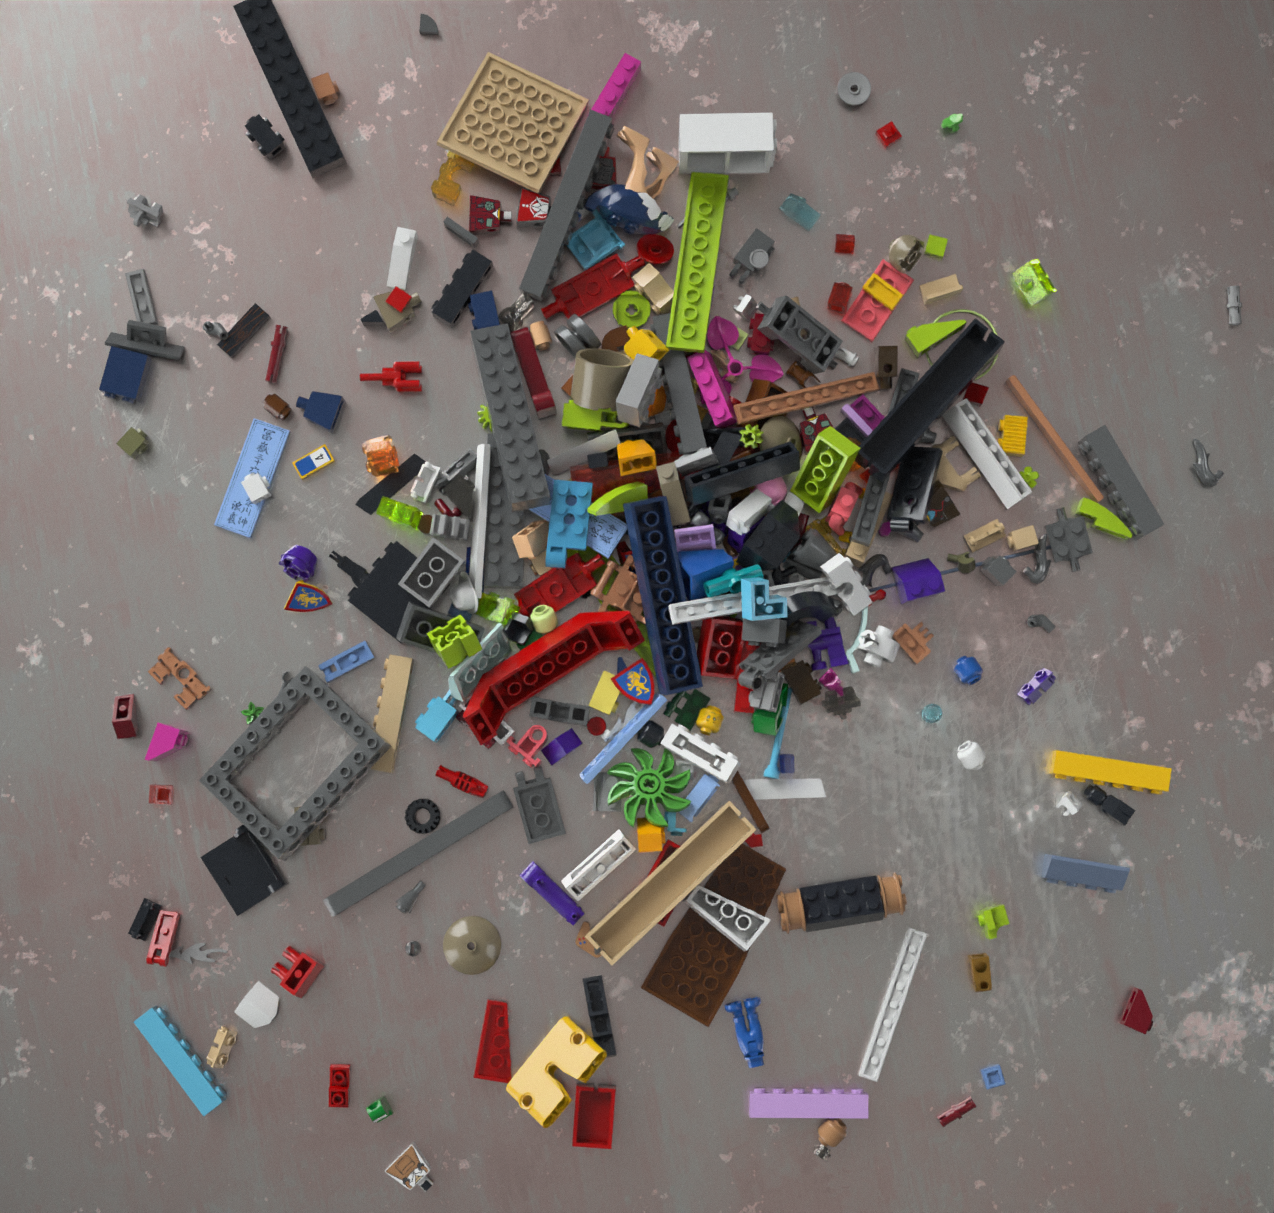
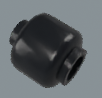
[636,720,664,748]

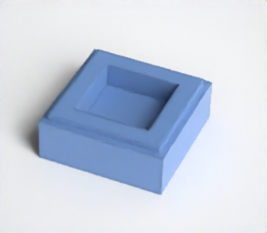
[981,1065,1006,1090]

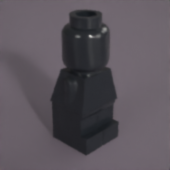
[1083,784,1136,826]

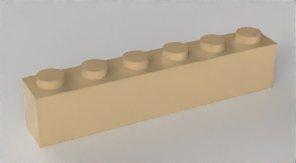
[371,655,414,773]

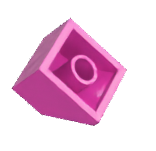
[145,722,188,762]

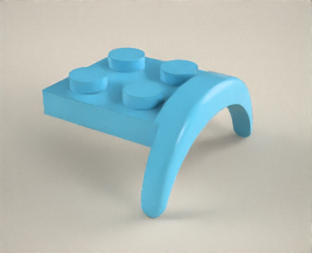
[565,209,625,270]

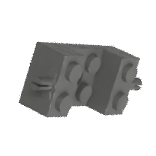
[756,295,843,374]

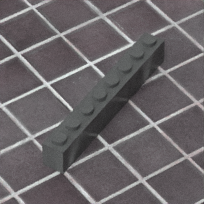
[650,313,707,455]

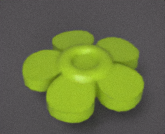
[1019,466,1039,488]

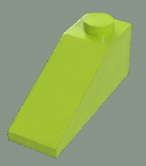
[905,319,967,358]

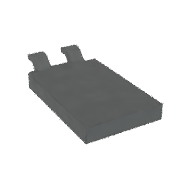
[513,766,566,844]

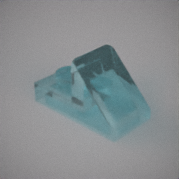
[779,193,821,231]

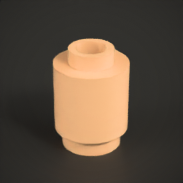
[529,321,553,351]

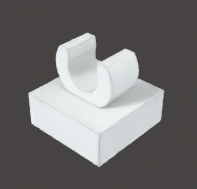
[733,294,758,321]
[1056,790,1082,816]

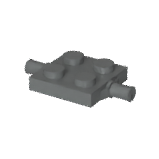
[1045,507,1093,572]

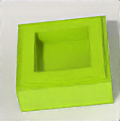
[924,234,948,258]

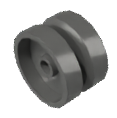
[554,314,602,359]

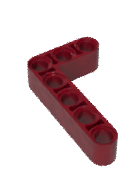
[510,327,557,419]

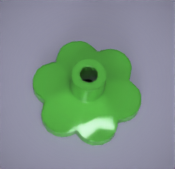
[941,114,964,132]

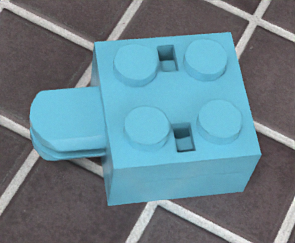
[415,690,460,743]

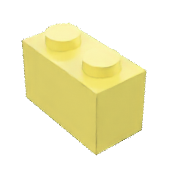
[588,671,623,716]

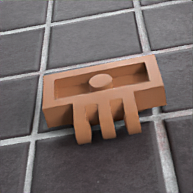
[892,622,934,665]

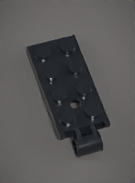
[887,446,943,533]

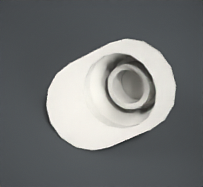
[449,571,478,614]

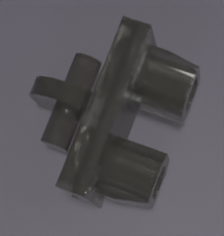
[822,686,861,720]

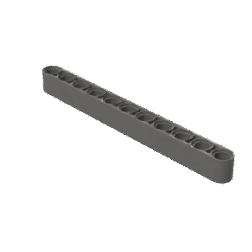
[322,790,514,917]

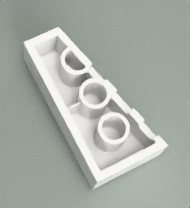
[683,885,771,951]

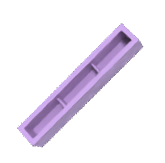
[749,1088,868,1119]

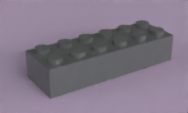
[1078,425,1165,540]

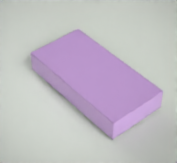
[840,404,872,438]

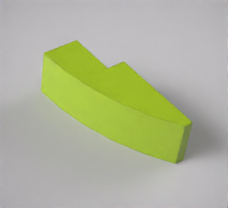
[587,482,648,516]
[1075,497,1132,540]

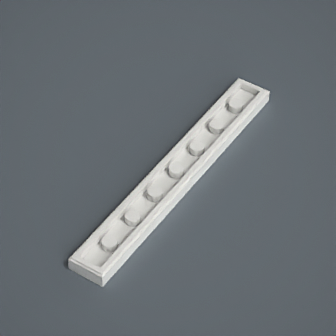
[469,444,491,598]
[858,927,928,1082]

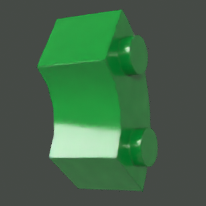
[751,683,788,736]

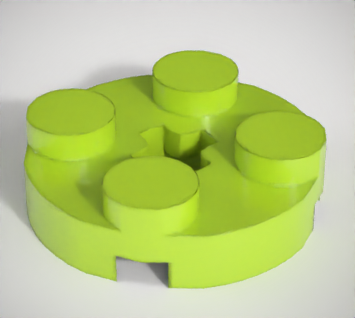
[613,291,651,329]

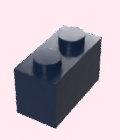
[468,290,500,330]

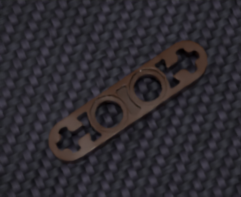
[731,770,770,834]

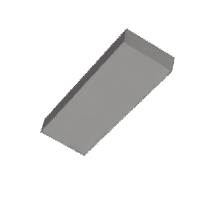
[125,269,158,325]

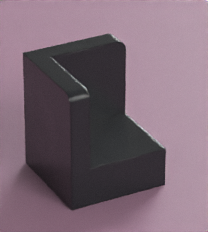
[503,612,535,645]

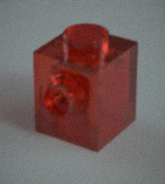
[827,282,853,315]

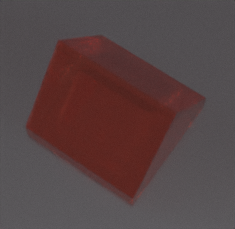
[834,234,855,254]

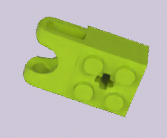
[562,400,629,432]

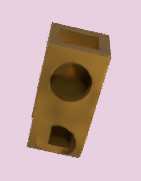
[968,953,992,992]

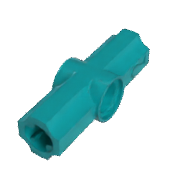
[703,564,763,598]

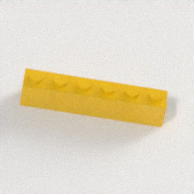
[1050,750,1172,795]

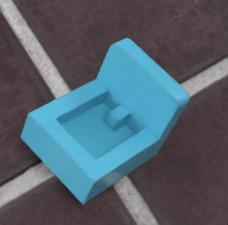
[664,812,687,836]

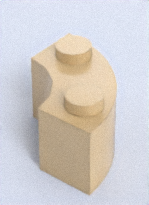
[632,263,674,316]

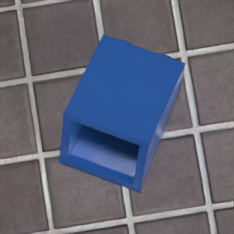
[677,549,734,601]

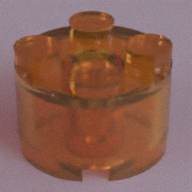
[361,435,399,477]

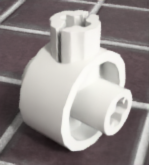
[857,625,900,668]

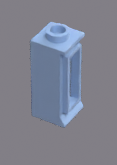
[678,774,720,823]

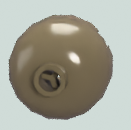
[888,235,925,274]

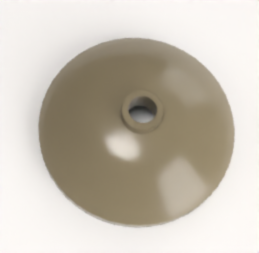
[759,416,803,460]
[443,916,501,975]

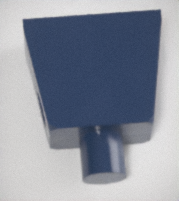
[296,391,344,433]

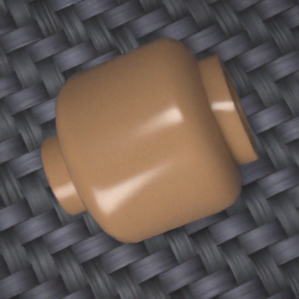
[818,1118,847,1147]

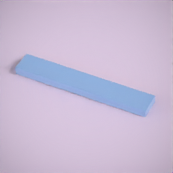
[580,692,667,784]

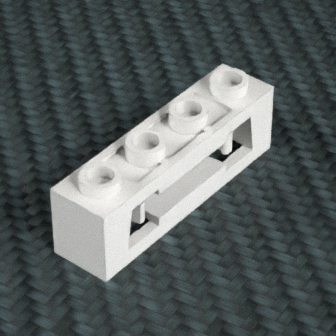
[660,724,740,785]
[561,829,636,901]

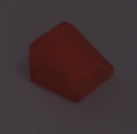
[149,784,173,805]

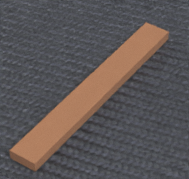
[733,372,880,425]
[1005,375,1104,503]

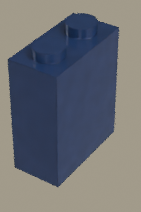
[99,346,152,404]

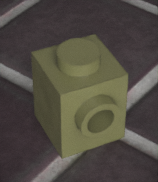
[116,427,150,459]

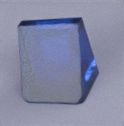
[779,754,795,774]

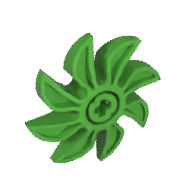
[607,748,691,828]

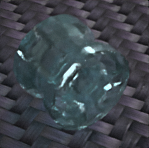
[921,704,942,723]

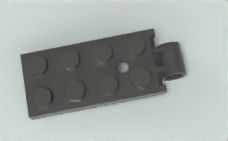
[738,620,822,691]

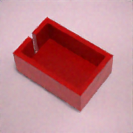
[572,1083,616,1149]

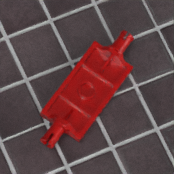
[541,253,646,320]
[504,552,606,622]

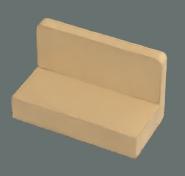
[919,274,964,304]

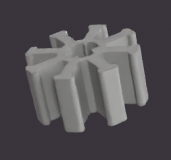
[430,514,470,541]

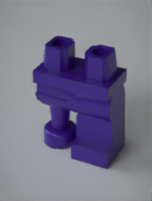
[806,617,848,671]

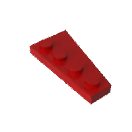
[473,999,512,1083]

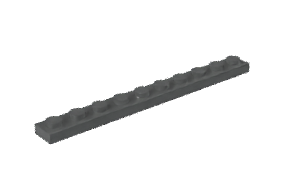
[850,368,920,547]

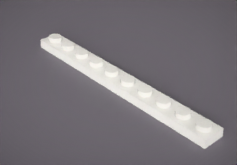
[668,577,847,625]

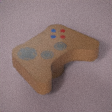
[575,921,603,958]

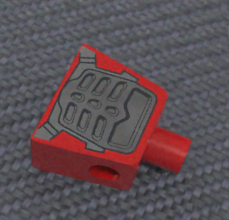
[591,146,617,190]

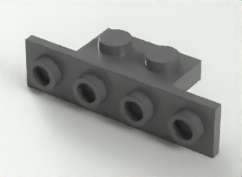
[105,320,185,360]

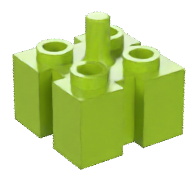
[427,614,483,669]

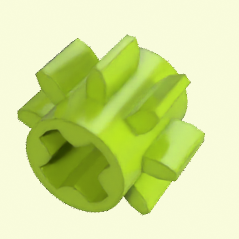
[740,424,764,449]

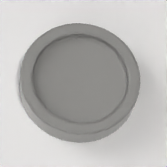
[750,249,769,269]

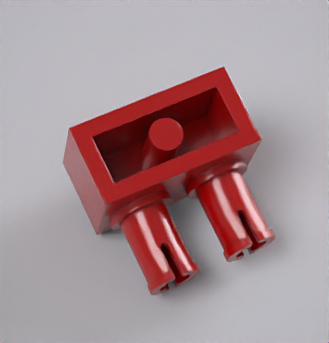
[271,946,324,998]

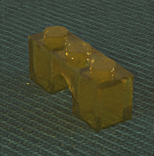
[431,151,475,206]

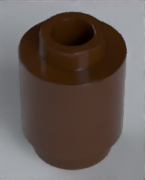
[263,393,292,421]

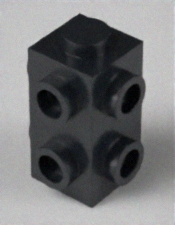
[244,114,286,159]

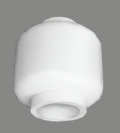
[957,741,986,770]

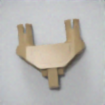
[932,435,981,492]

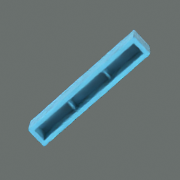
[134,1006,226,1116]

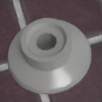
[838,72,871,105]

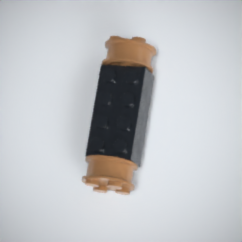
[777,873,907,934]

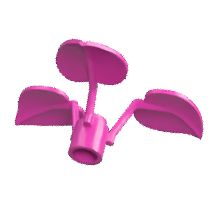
[700,316,784,404]

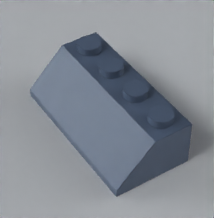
[1042,854,1130,894]

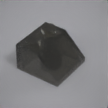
[443,474,475,523]

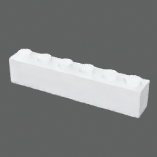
[942,398,1032,509]

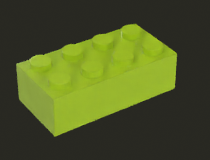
[790,426,861,513]

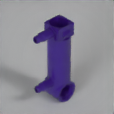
[520,861,585,926]

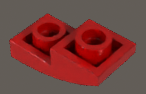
[329,1064,350,1108]

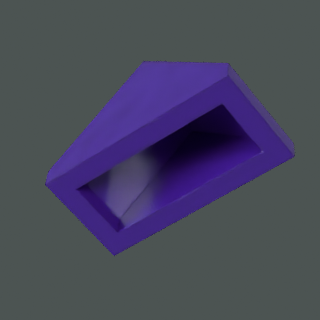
[541,728,583,766]

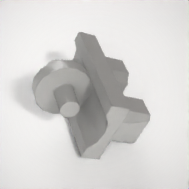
[127,194,163,227]

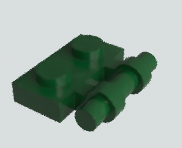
[663,689,711,731]

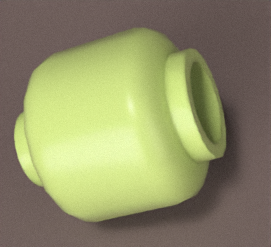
[530,605,558,634]

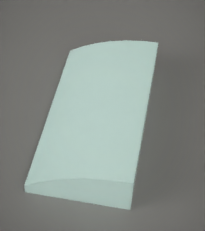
[448,623,512,702]

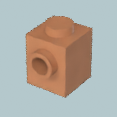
[311,72,339,105]

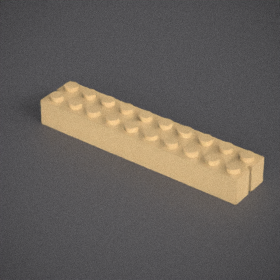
[585,801,757,965]

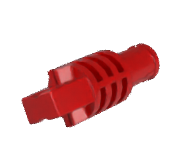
[435,765,488,798]

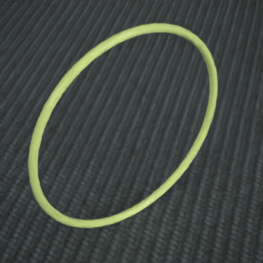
[925,309,998,381]

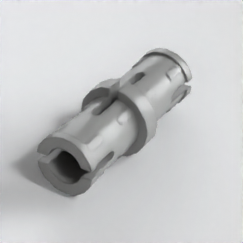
[1227,286,1242,325]

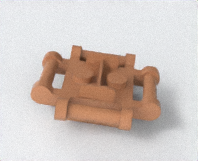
[590,554,646,625]

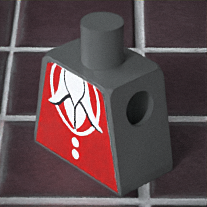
[516,187,552,228]

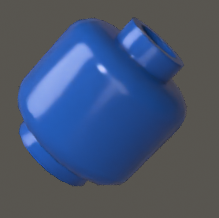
[954,656,983,685]

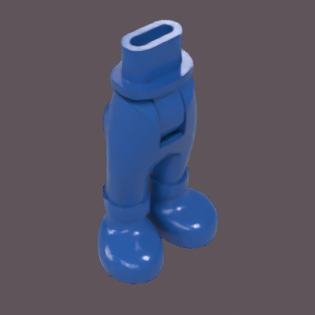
[725,997,765,1068]

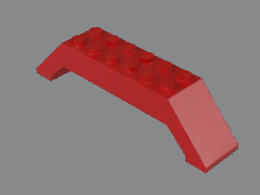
[463,611,645,745]

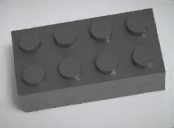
[396,602,485,657]

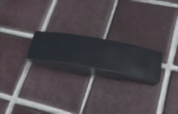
[583,975,617,1058]

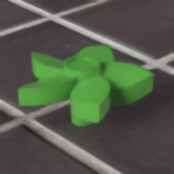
[241,702,264,725]

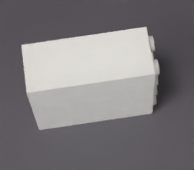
[678,113,777,175]

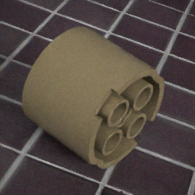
[570,348,633,411]

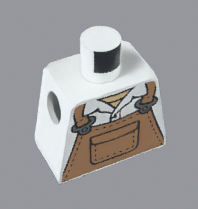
[385,1142,434,1192]

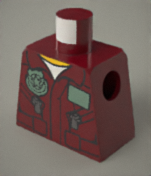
[469,195,512,235]
[799,407,835,455]

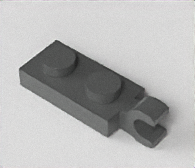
[434,448,477,495]

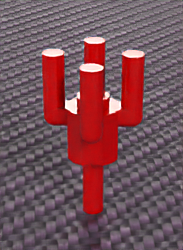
[360,361,422,392]

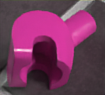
[818,668,846,696]

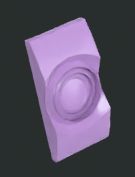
[674,524,716,552]

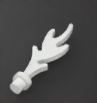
[601,693,656,742]

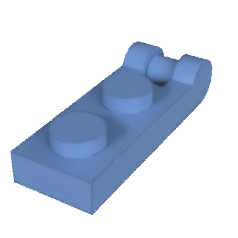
[318,641,375,683]

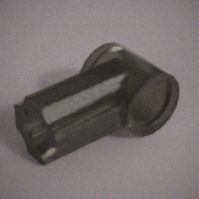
[498,293,535,332]

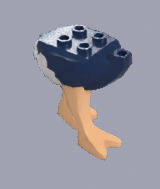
[584,126,679,235]

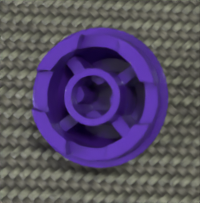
[279,545,317,582]

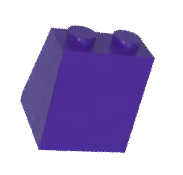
[891,558,945,604]

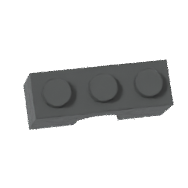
[529,697,590,726]

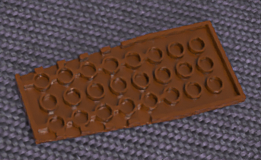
[641,843,786,1027]

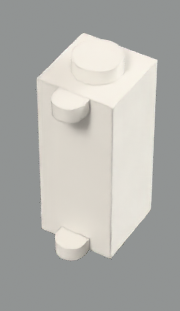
[726,489,775,535]

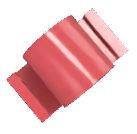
[506,725,548,767]

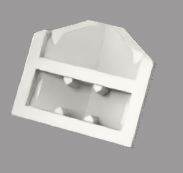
[234,981,279,1028]

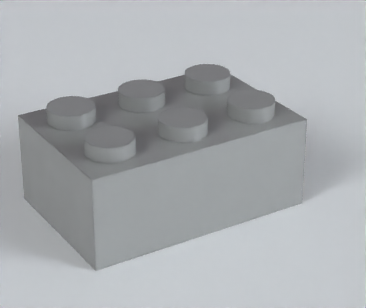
[616,353,663,427]
[398,538,465,608]

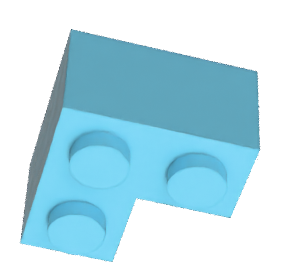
[741,577,788,621]

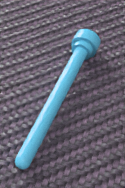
[764,687,792,779]

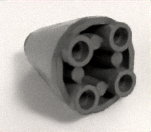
[790,528,837,572]

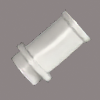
[834,346,859,367]

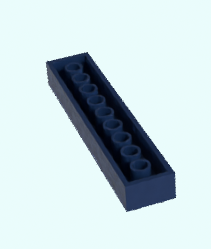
[623,496,703,695]

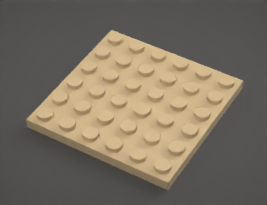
[437,52,589,194]

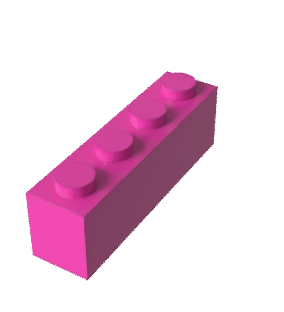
[587,53,641,118]
[687,350,737,428]

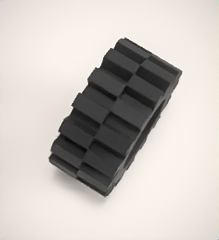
[405,799,441,834]

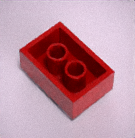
[697,616,744,679]

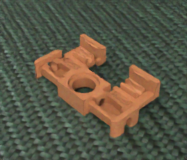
[148,647,211,710]

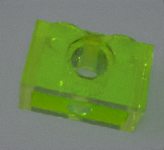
[1012,259,1056,306]
[376,496,424,530]
[474,591,520,626]

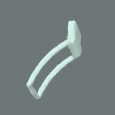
[845,607,868,674]

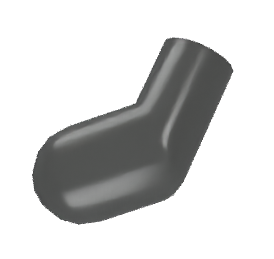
[203,321,228,340]
[1027,614,1056,633]

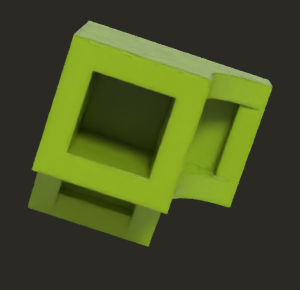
[977,904,1009,940]

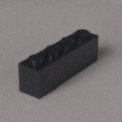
[431,250,493,328]

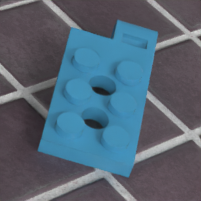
[545,480,593,568]

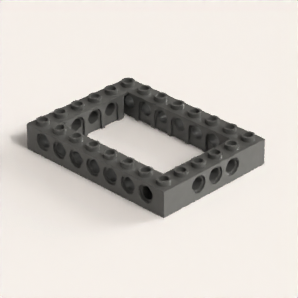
[199,666,391,861]

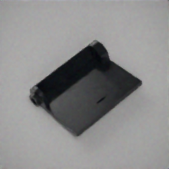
[200,825,287,916]

